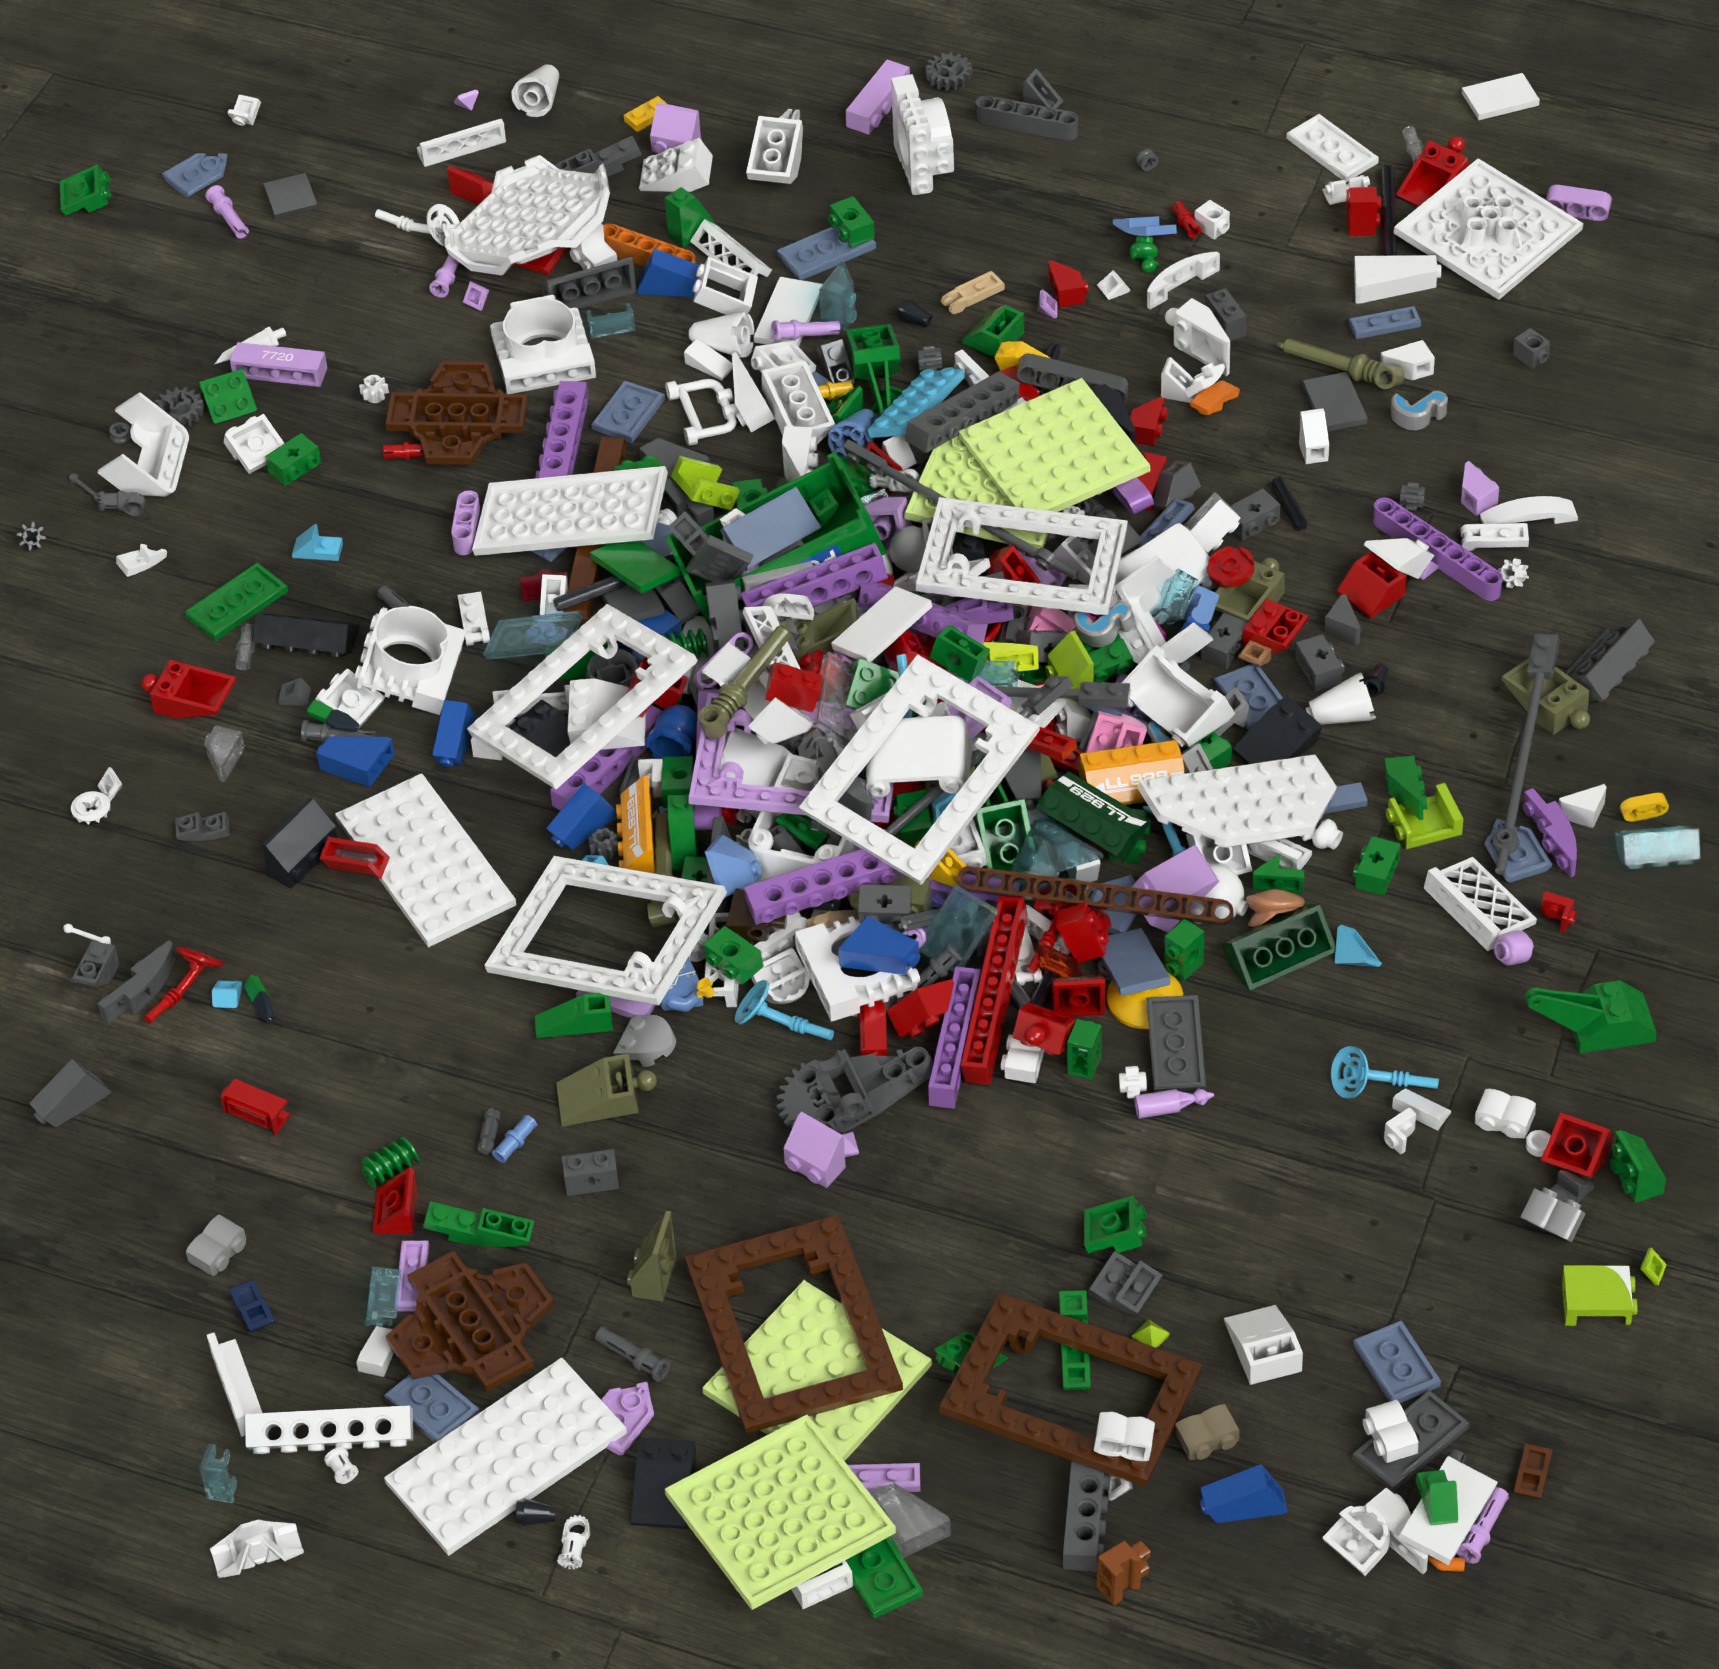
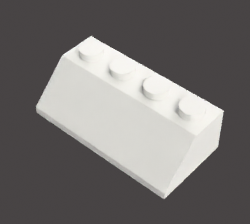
[762,360,835,444]

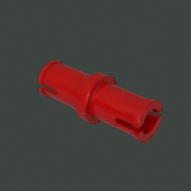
[1171,201,1202,238]
[383,442,424,460]

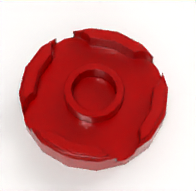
[1207,546,1255,588]

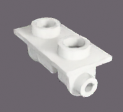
[1322,175,1370,205]

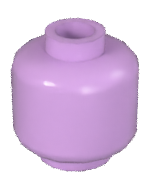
[1494,930,1533,966]

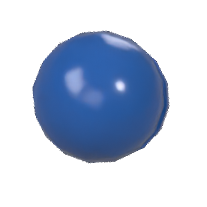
[645,704,697,759]

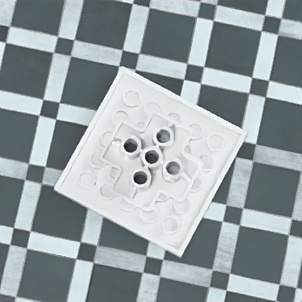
[1394,158,1583,300]

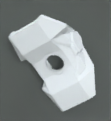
[210,1520,304,1578]

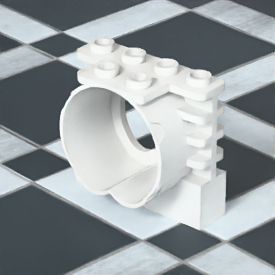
[891,74,954,195]
[490,295,596,394]
[354,606,466,715]
[795,916,920,1022]

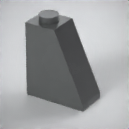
[639,438,710,480]
[1002,748,1042,811]
[29,1058,112,1128]

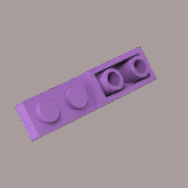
[919,598,1014,633]
[1522,788,1577,877]

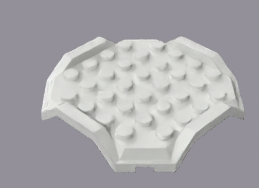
[443,155,610,276]

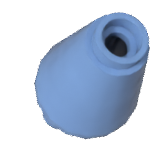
[828,409,875,459]

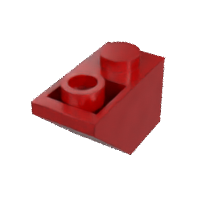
[1130,397,1168,446]

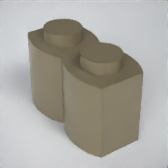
[1175,1404,1239,1460]

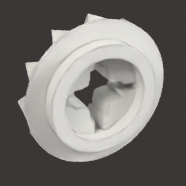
[71,791,111,825]

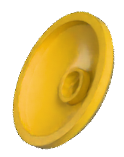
[1106,972,1183,1029]

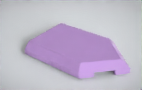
[601,1382,654,1455]

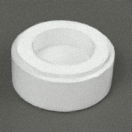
[1526,1130,1551,1157]

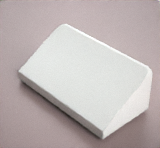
[1392,1088,1451,1131]

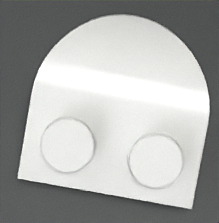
[757,594,814,624]
[751,947,810,1004]
[1323,1505,1390,1576]

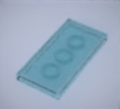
[483,611,583,660]

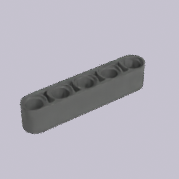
[976,95,1078,141]
[1017,353,1128,403]

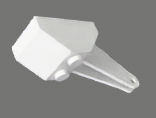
[746,109,803,184]

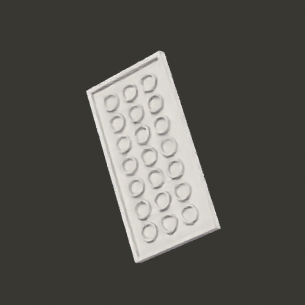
[472,466,668,556]
[335,773,516,947]
[384,1358,627,1556]

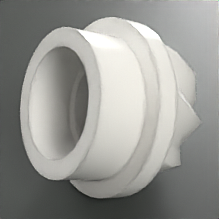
[657,508,677,525]

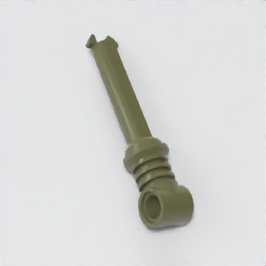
[1276,338,1404,389]
[698,621,792,739]
[647,810,679,928]

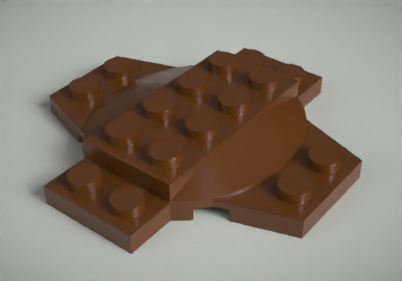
[386,361,528,465]
[386,1251,554,1392]

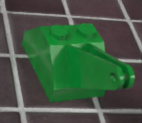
[846,324,900,416]
[974,756,1039,880]
[1525,980,1657,1054]

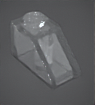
[204,725,245,783]

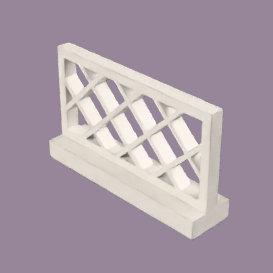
[1424,857,1537,951]

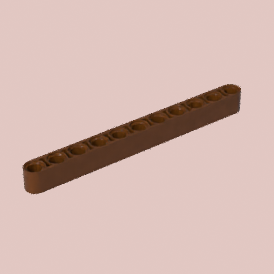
[563,437,626,626]
[958,866,1234,925]

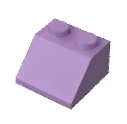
[650,102,701,153]
[864,497,913,550]
[784,1111,846,1188]

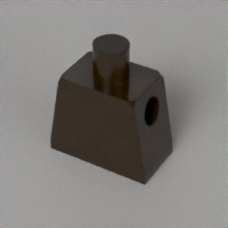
[726,888,787,942]

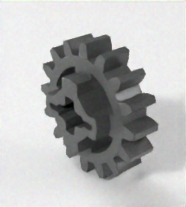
[926,52,972,91]
[154,387,204,426]

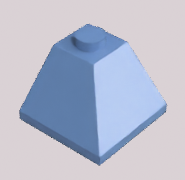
[705,835,762,898]

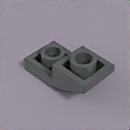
[175,812,229,841]

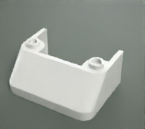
[98,392,189,497]
[1110,555,1213,664]
[702,642,814,744]
[748,811,861,900]

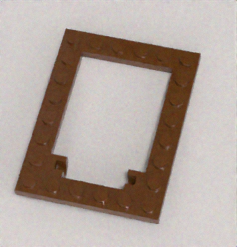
[685,1215,903,1434]
[939,1293,1203,1487]

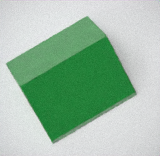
[827,386,864,436]

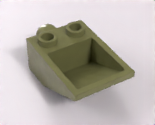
[1215,557,1285,622]
[794,598,859,663]
[1502,657,1590,735]
[556,1053,657,1127]

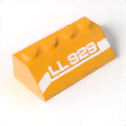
[1079,740,1185,805]
[616,775,655,874]

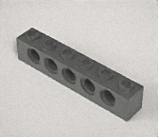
[905,371,1020,453]

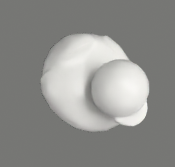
[1301,819,1343,850]

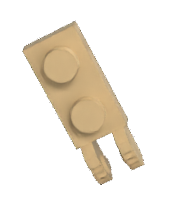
[941,271,1005,314]

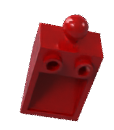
[1396,136,1470,207]
[141,660,236,719]
[1013,1002,1076,1055]

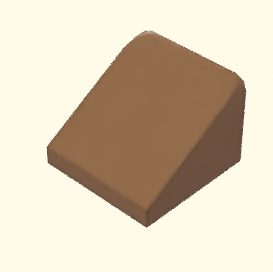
[1238,640,1271,667]

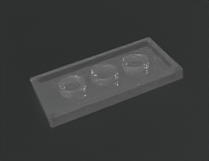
[813,651,858,747]

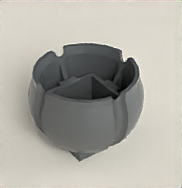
[586,649,639,687]

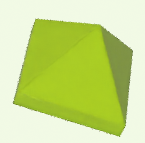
[1639,1248,1666,1286]
[1131,1319,1170,1348]

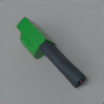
[307,700,359,732]
[244,975,275,1023]

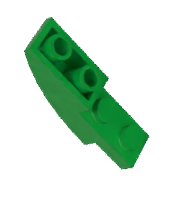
[423,1201,534,1247]

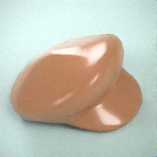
[1246,889,1305,927]

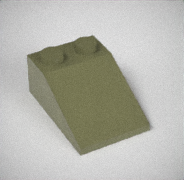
[627,1211,676,1302]

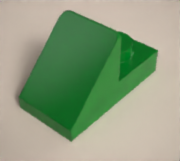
[1253,854,1304,894]
[1415,1470,1459,1526]

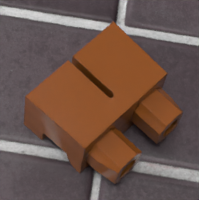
[1096,1541,1151,1606]

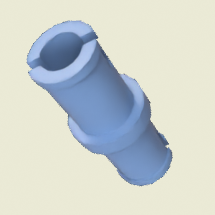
[492,1115,537,1163]

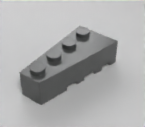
[705,580,747,655]

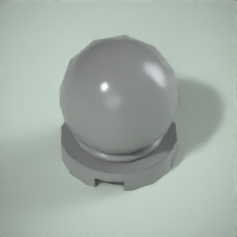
[889,517,949,573]

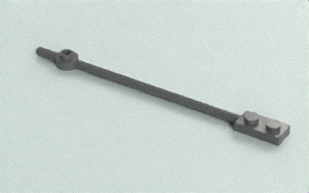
[843,439,1079,579]
[1493,634,1560,875]
[883,675,1073,836]
[840,682,1131,707]

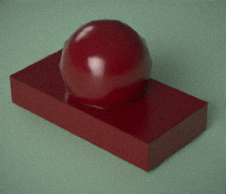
[520,569,569,602]

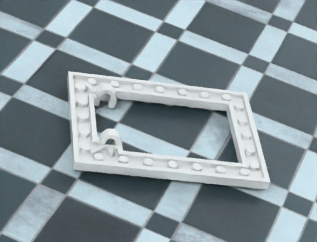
[916,497,1128,615]
[467,604,698,789]
[799,655,1040,885]
[484,856,727,1005]

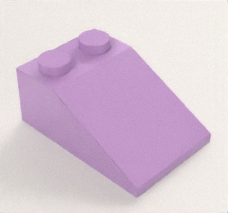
[1131,845,1220,932]

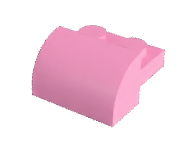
[1025,606,1075,633]
[1085,711,1147,753]

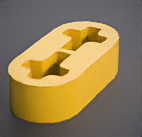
[1620,793,1669,822]

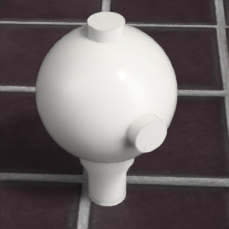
[1190,865,1248,924]

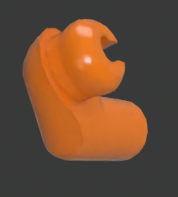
[1428,1555,1465,1572]

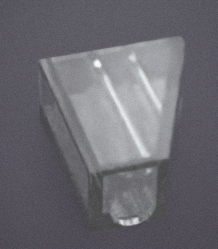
[870,1482,951,1558]

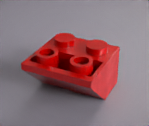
[1337,551,1406,619]
[1242,598,1309,655]

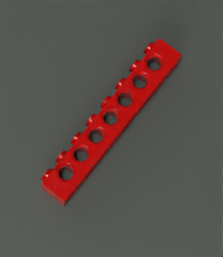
[961,896,1028,1085]

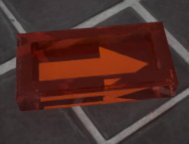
[1036,944,1083,977]

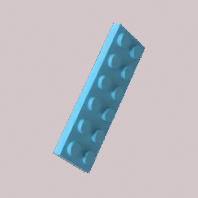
[867,367,965,438]

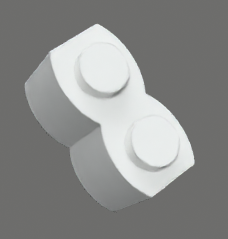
[1001,1034,1045,1083]
[1475,1089,1536,1138]
[1363,1400,1418,1463]
[1094,1412,1155,1461]

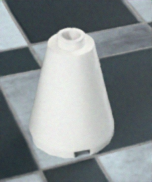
[511,64,559,117]
[689,312,754,357]
[1306,673,1376,725]

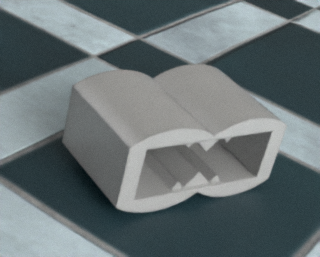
[1521,1187,1586,1242]
[186,1215,246,1276]

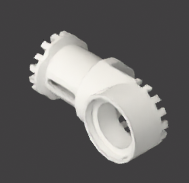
[870,469,920,493]
[557,1515,590,1569]

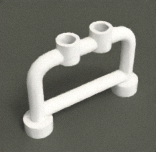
[665,379,739,446]

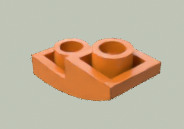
[1190,380,1240,415]

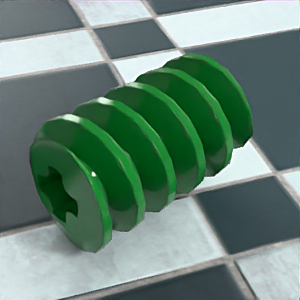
[660,628,709,659]
[361,1136,419,1189]

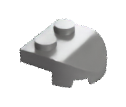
[613,1015,676,1067]

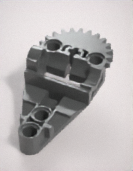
[777,1047,934,1134]

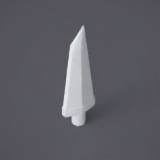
[215,327,286,364]

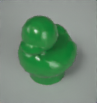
[1129,236,1160,273]

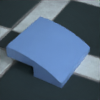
[1113,216,1177,236]

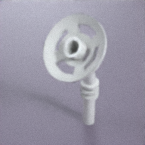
[375,204,460,246]

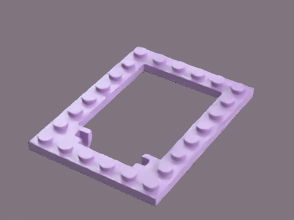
[689,693,894,823]

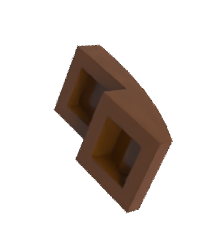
[1514,1443,1553,1500]

